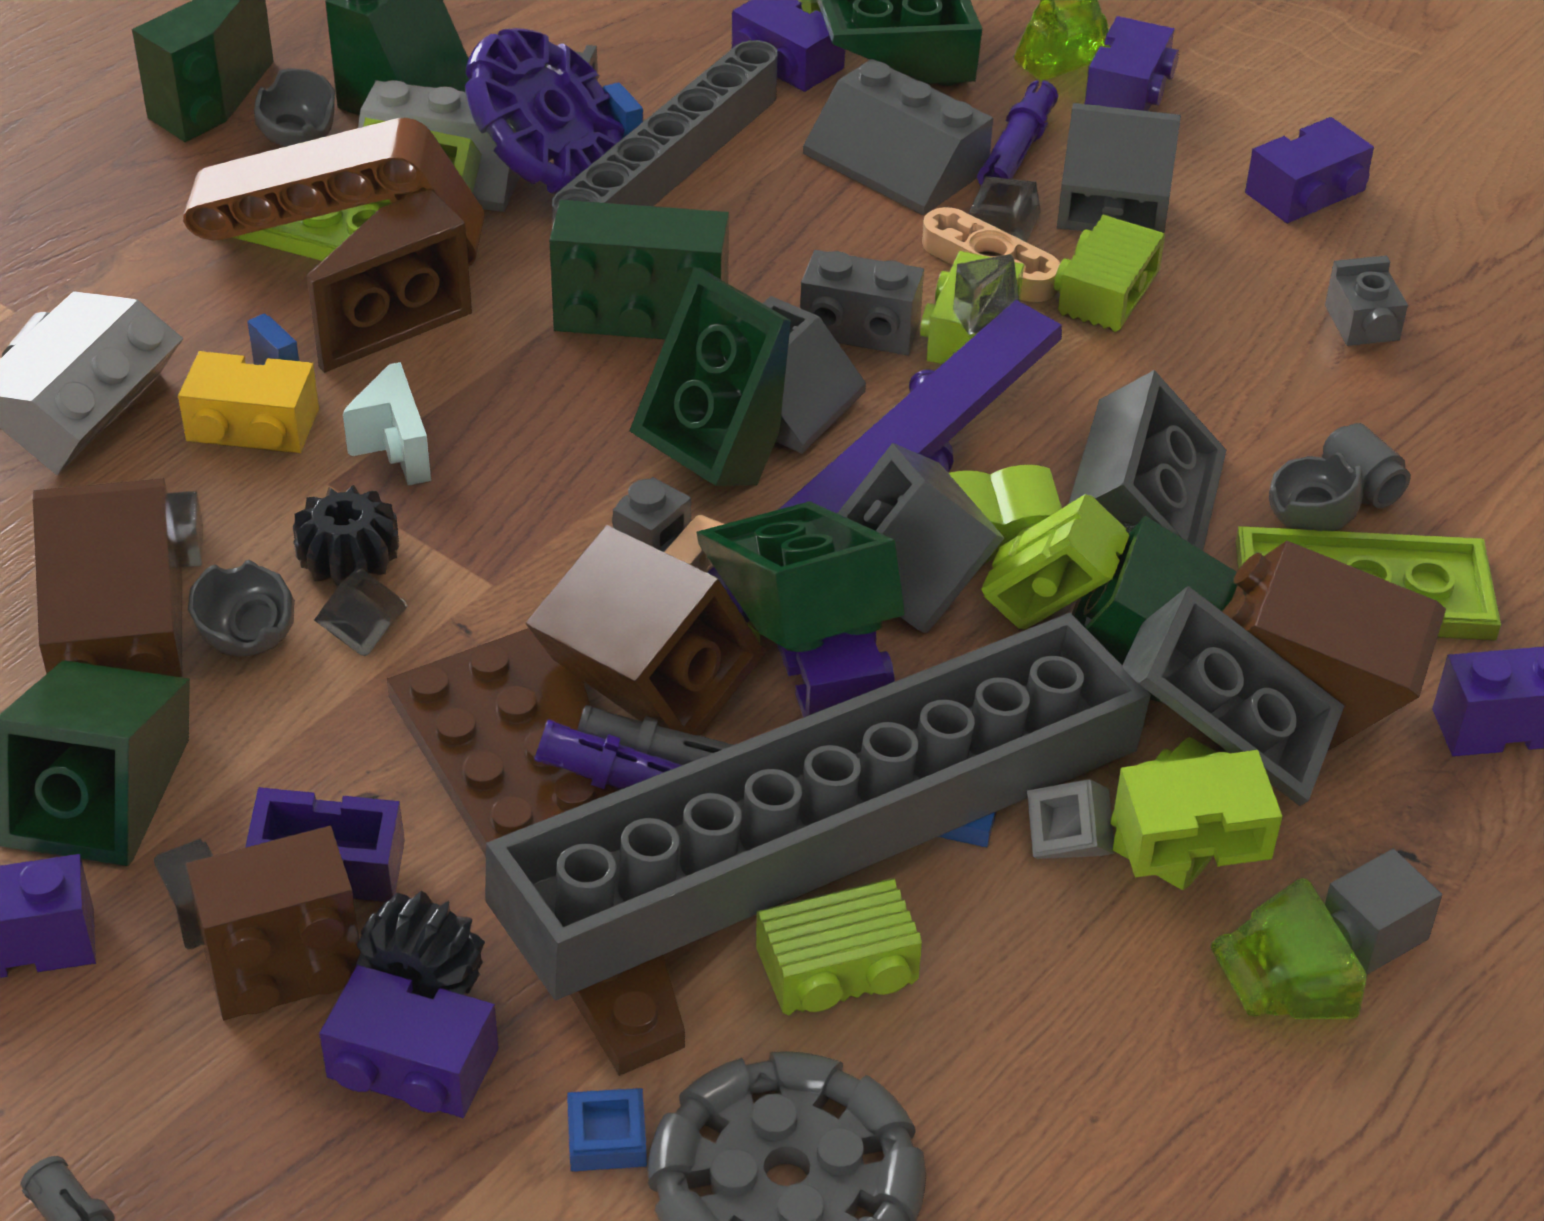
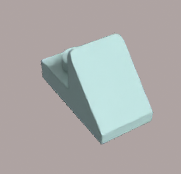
[343,362,431,485]

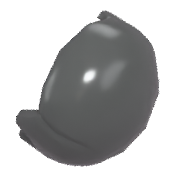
[254,68,335,147]
[1269,453,1363,531]
[188,560,295,657]

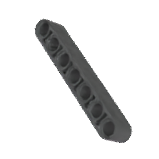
[552,40,778,224]

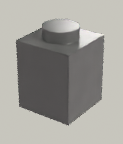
[1319,848,1443,975]

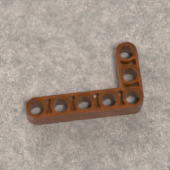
[183,118,485,266]

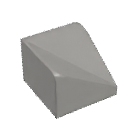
[1027,779,1115,859]

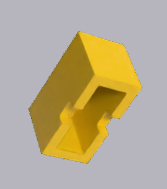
[178,351,319,453]

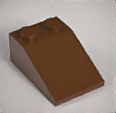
[307,189,472,373]

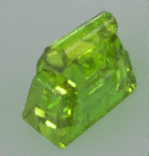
[1014,0,1111,81]
[1210,878,1367,1019]

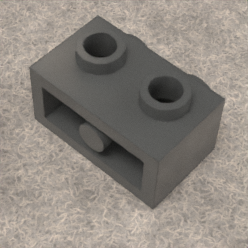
[800,250,924,356]

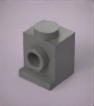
[1325,255,1408,346]
[612,477,691,552]

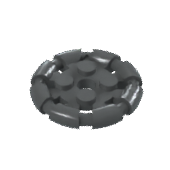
[648,1051,926,1221]

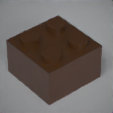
[185,826,361,1021]

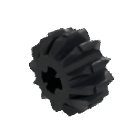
[293,485,399,588]
[356,891,485,999]

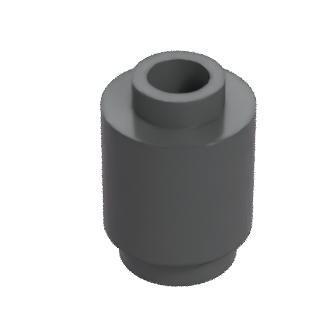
[1322,423,1411,509]

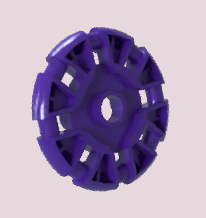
[465,28,624,194]

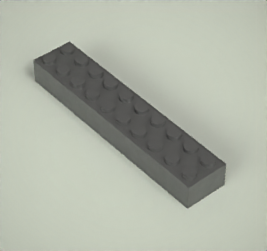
[485,613,1151,1001]

